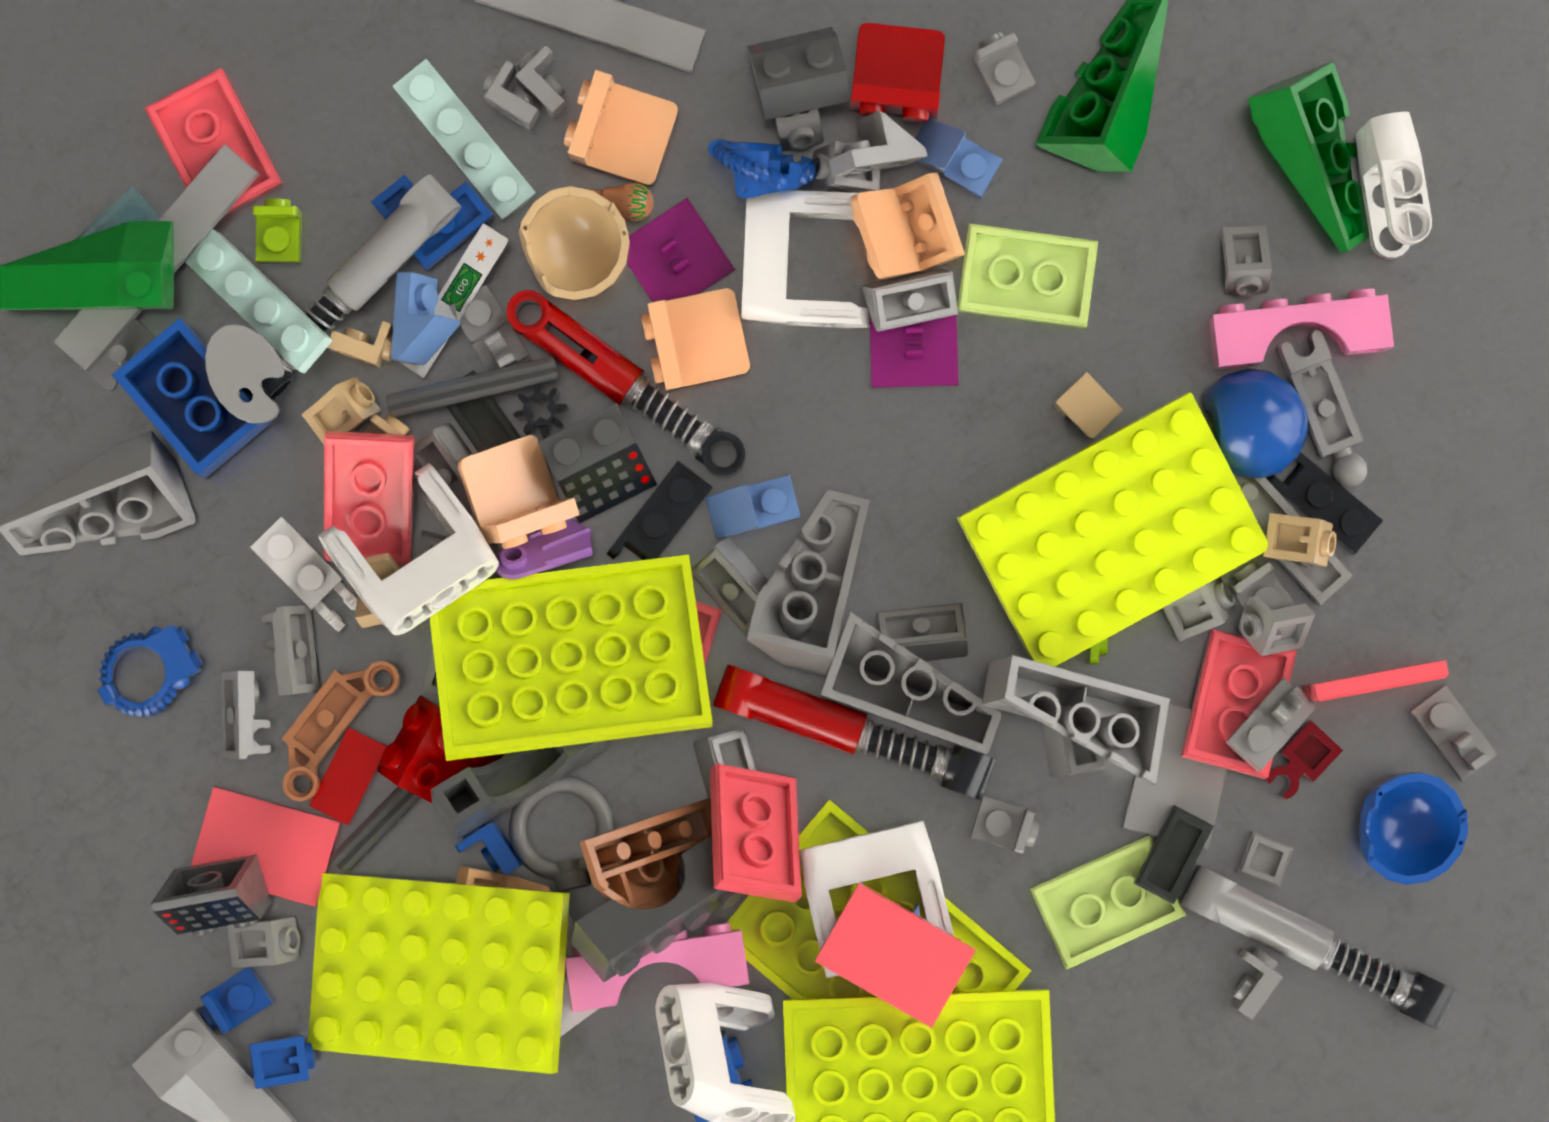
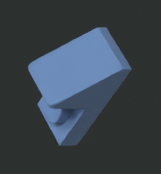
[915,118,1003,199]
[391,272,461,365]
[705,475,801,540]

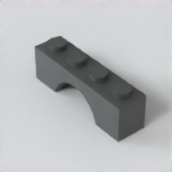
[431,741,606,841]
[571,835,743,982]

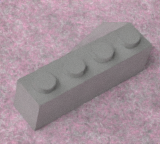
[820,611,1002,755]
[982,655,1170,785]

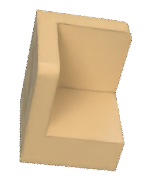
[1052,372,1123,439]

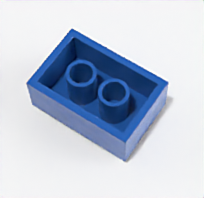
[112,318,272,479]

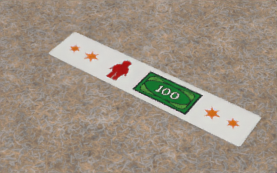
[399,223,509,378]

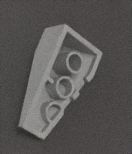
[0,431,195,556]
[746,489,870,676]
[132,1007,297,1122]

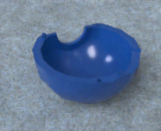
[1203,368,1308,478]
[1359,772,1468,885]

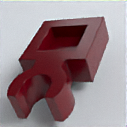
[1264,720,1343,799]

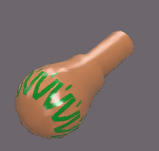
[578,183,654,222]

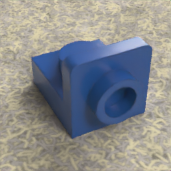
[455,820,523,876]
[200,967,274,1034]
[248,1034,315,1089]

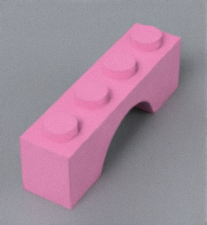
[1208,289,1394,371]
[565,922,750,1012]

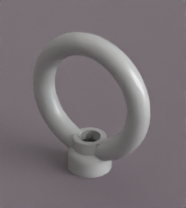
[509,776,614,892]

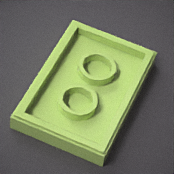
[957,223,1098,329]
[1029,835,1186,970]

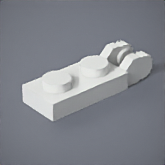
[250,517,357,632]

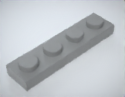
[1233,473,1353,606]

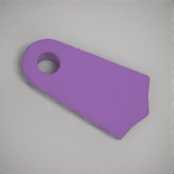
[496,518,593,579]

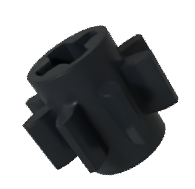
[513,384,568,439]

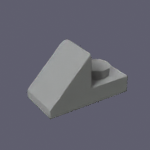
[829,111,928,177]

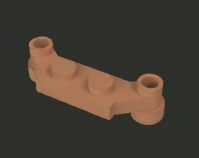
[281,661,401,802]

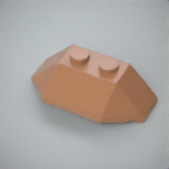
[579,798,712,909]

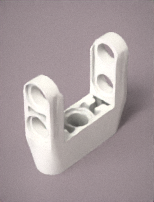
[1356,111,1432,260]
[741,190,871,328]
[318,463,499,635]
[799,821,954,978]
[655,983,796,1122]

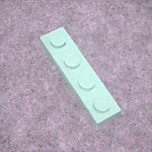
[393,59,537,222]
[185,229,333,374]

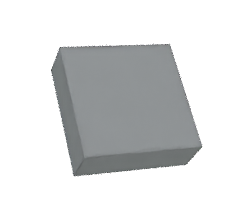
[1236,831,1294,888]

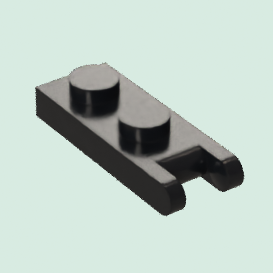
[1266,452,1383,555]
[607,461,713,560]

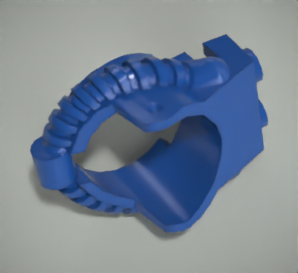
[708,138,817,199]
[97,625,203,717]

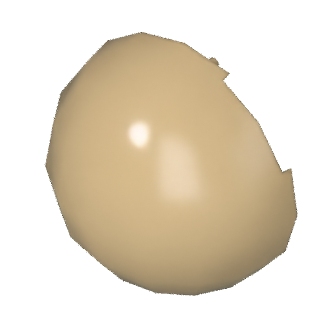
[519,185,630,300]

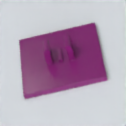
[626,198,735,302]
[870,315,959,388]

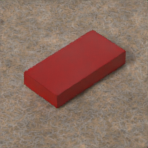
[309,727,387,825]

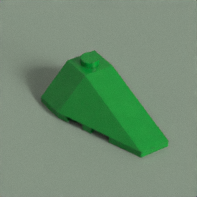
[1036,0,1169,172]
[1248,62,1369,253]
[0,221,174,310]

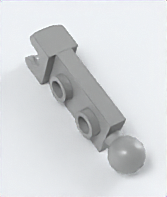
[1276,330,1368,487]

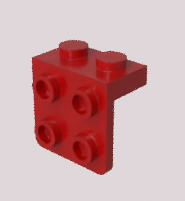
[850,23,945,122]
[377,695,504,803]

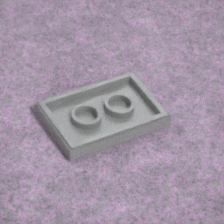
[1122,704,1228,849]

